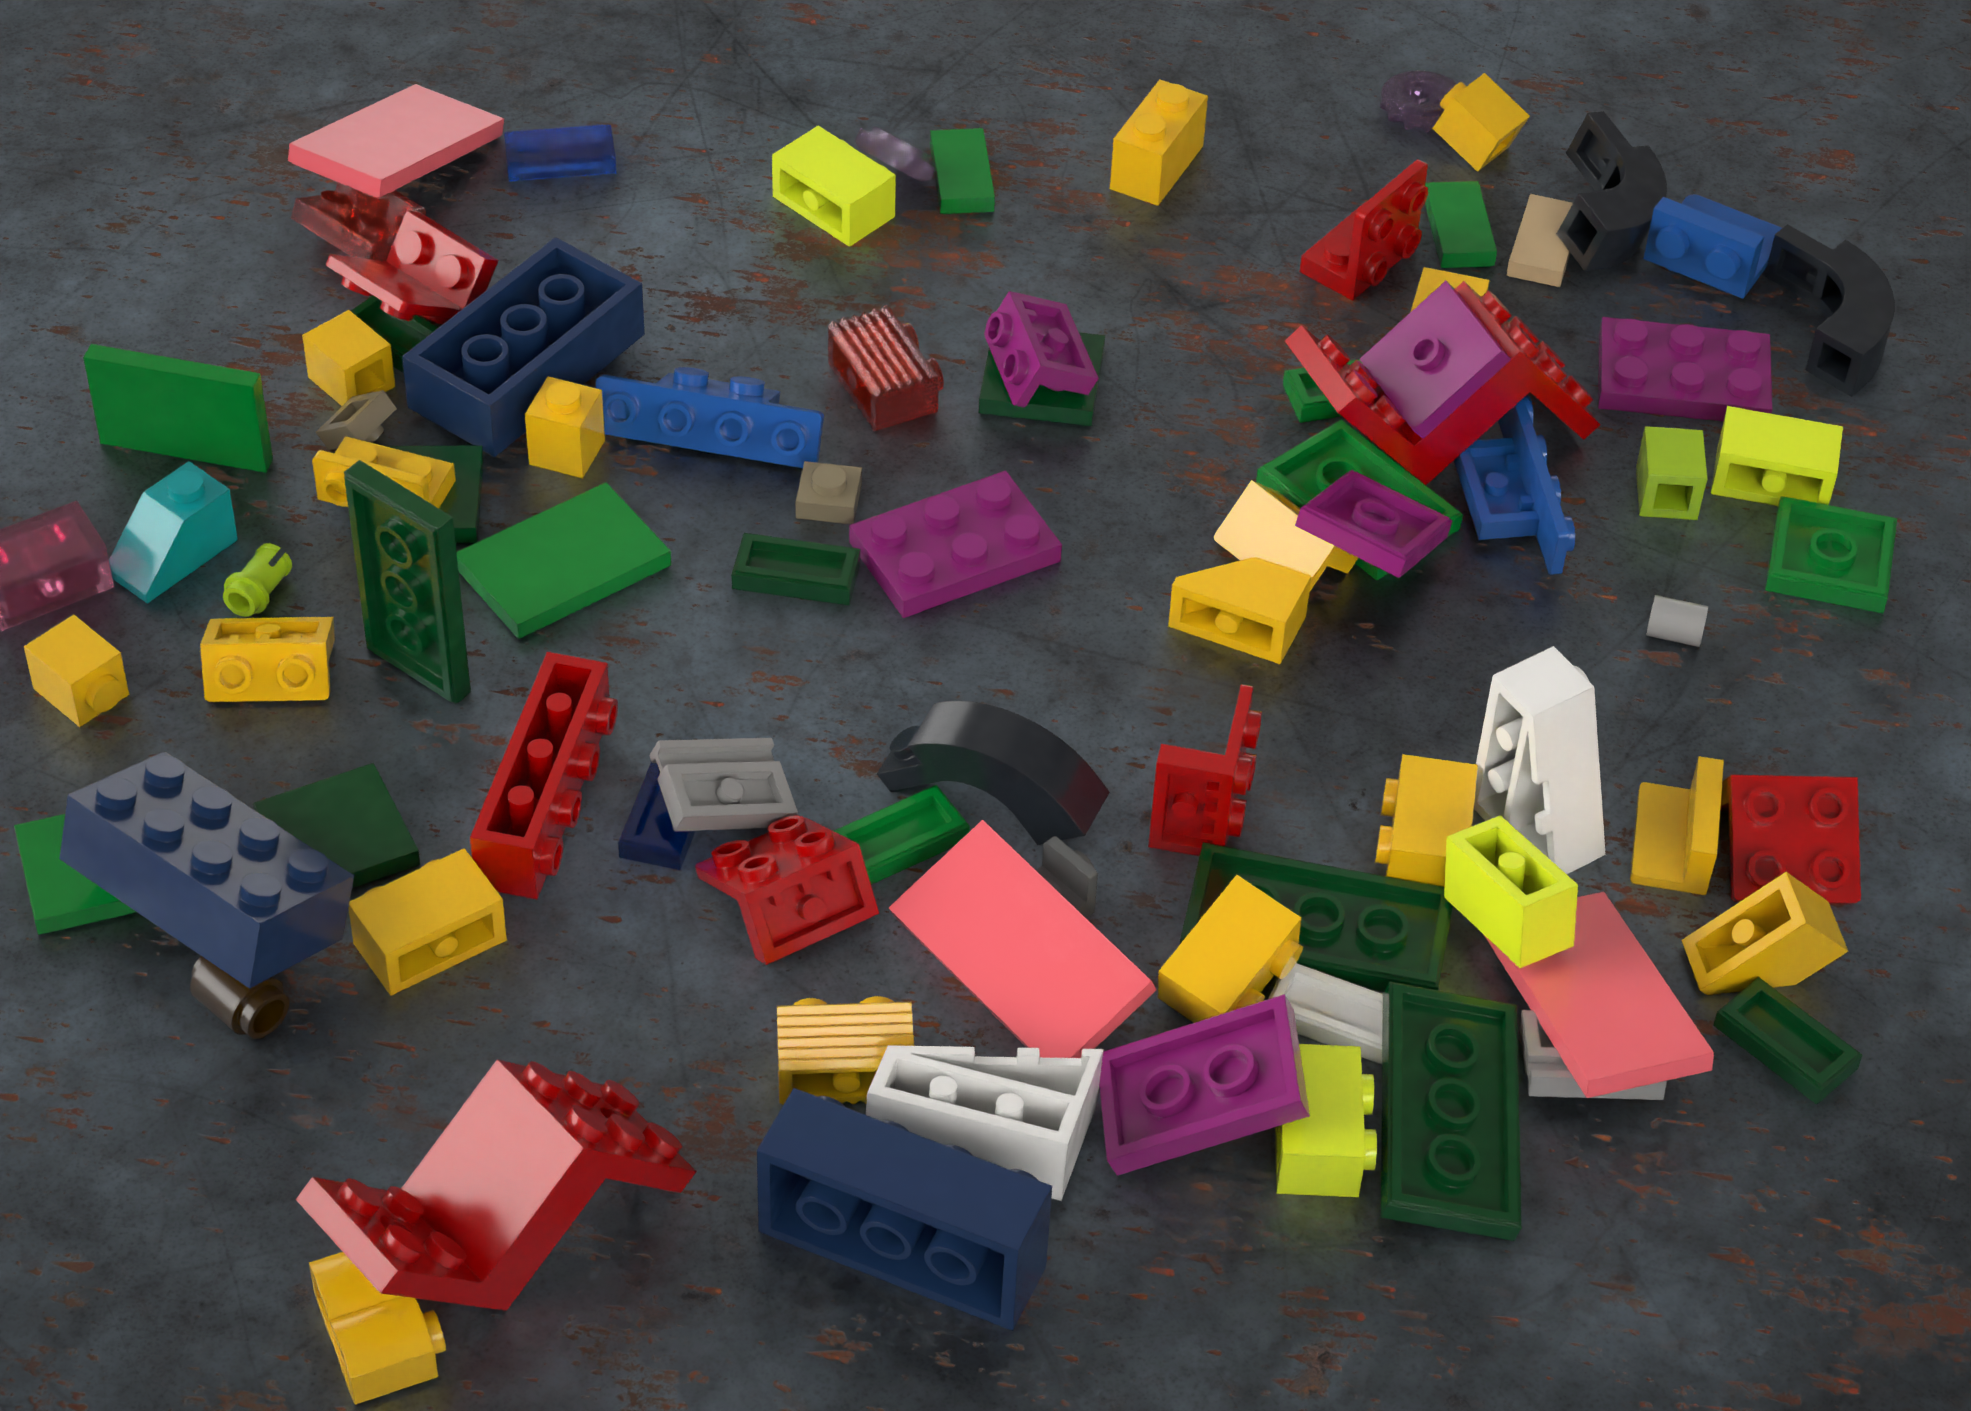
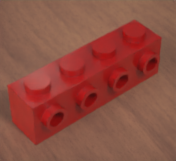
[470,652,618,900]

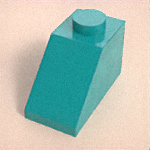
[105,461,238,604]

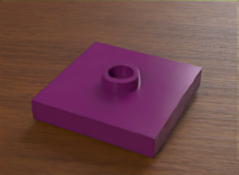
[1360,280,1511,439]
[1295,470,1453,578]

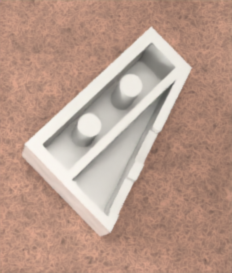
[1474,646,1606,874]
[866,1045,1104,1201]

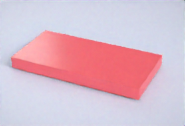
[288,84,504,198]
[888,820,1157,1058]
[1483,892,1714,1098]

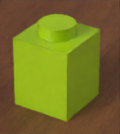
[1636,426,1707,520]

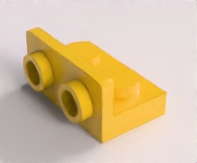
[312,436,456,508]
[200,617,335,702]

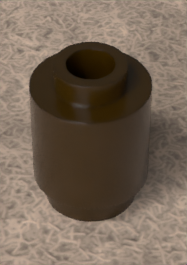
[190,956,290,1039]

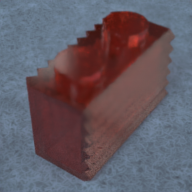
[828,305,944,432]

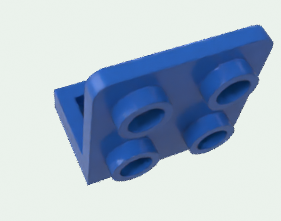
[1643,194,1782,299]

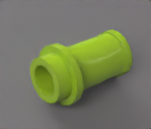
[223,543,292,617]

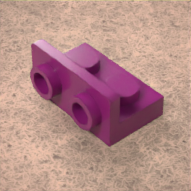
[984,291,1099,408]

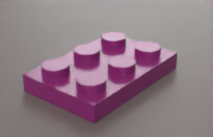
[1598,317,1773,422]
[849,470,1062,618]
[1099,994,1310,1176]

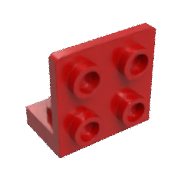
[1299,159,1428,301]
[326,211,499,324]
[1148,684,1262,857]
[1720,775,1861,905]
[695,815,879,965]

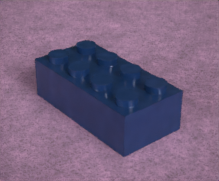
[402,237,645,457]
[59,751,354,989]
[757,1088,1052,1331]

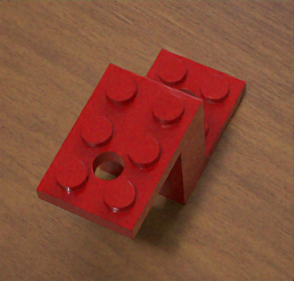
[1285,281,1601,485]
[296,1059,697,1311]

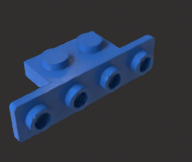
[595,367,824,468]
[1454,395,1575,575]

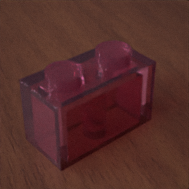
[0,500,114,631]

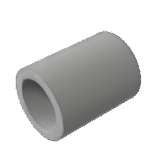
[1646,595,1709,647]

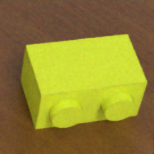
[772,125,896,247]
[1711,406,1843,506]
[1444,815,1578,968]
[1275,1044,1377,1197]

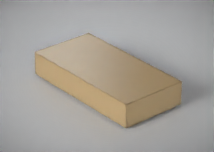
[1506,194,1573,287]

